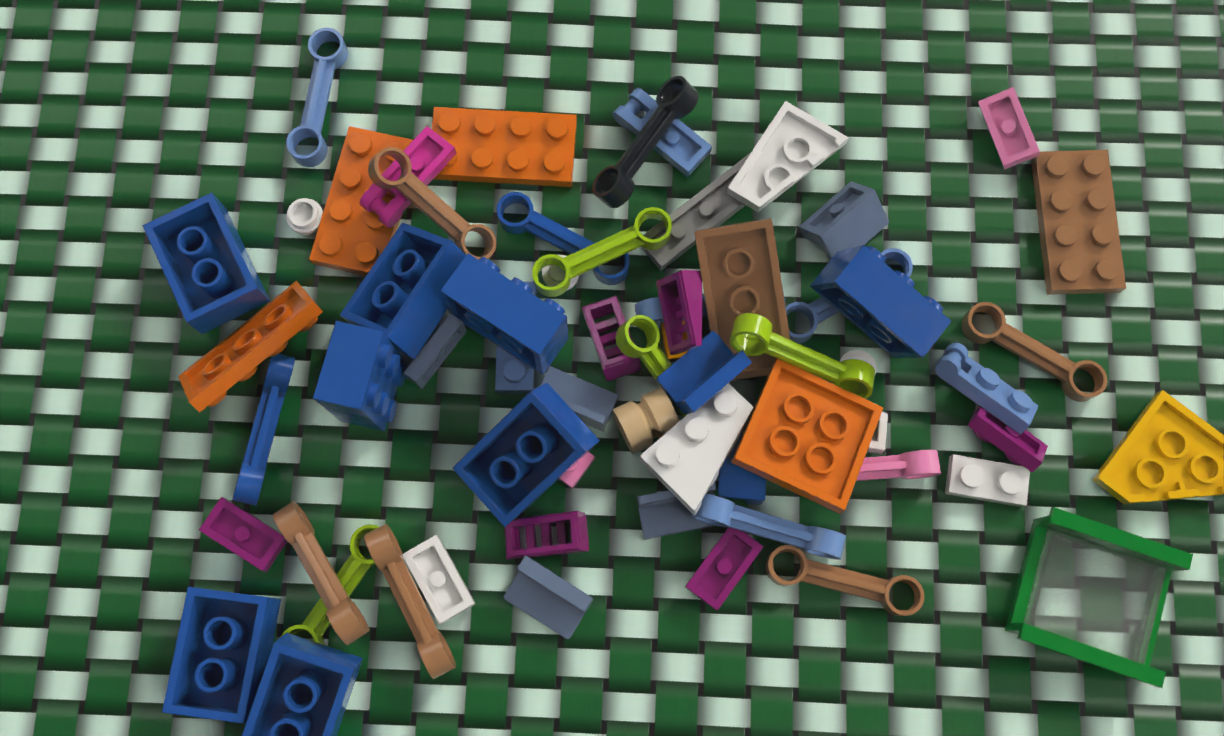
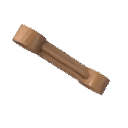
[368,147,496,260]
[962,302,1107,402]
[273,501,370,645]
[364,524,456,679]
[765,545,924,616]

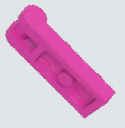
[359,126,456,228]

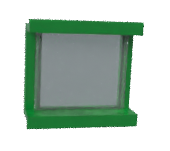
[1005,507,1193,688]

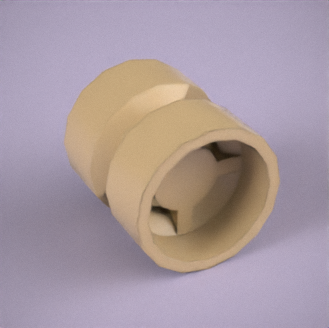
[612,387,679,454]

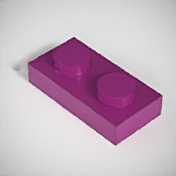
[968,406,1048,473]
[199,497,287,572]
[685,527,764,611]

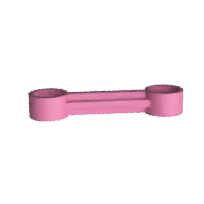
[856,450,941,481]

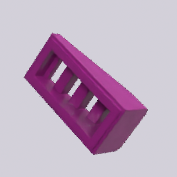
[656,270,702,355]
[581,296,642,381]
[504,511,589,560]

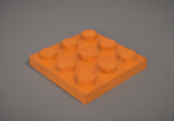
[731,358,884,514]

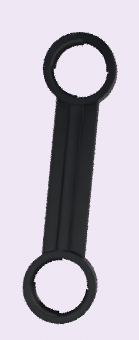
[592,76,699,208]

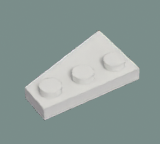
[726,101,849,212]
[640,383,753,516]

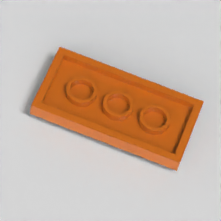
[432,107,577,187]
[309,126,413,276]
[178,281,323,413]

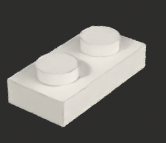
[945,454,1030,507]
[403,535,476,624]

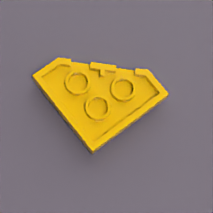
[1092,390,1224,504]

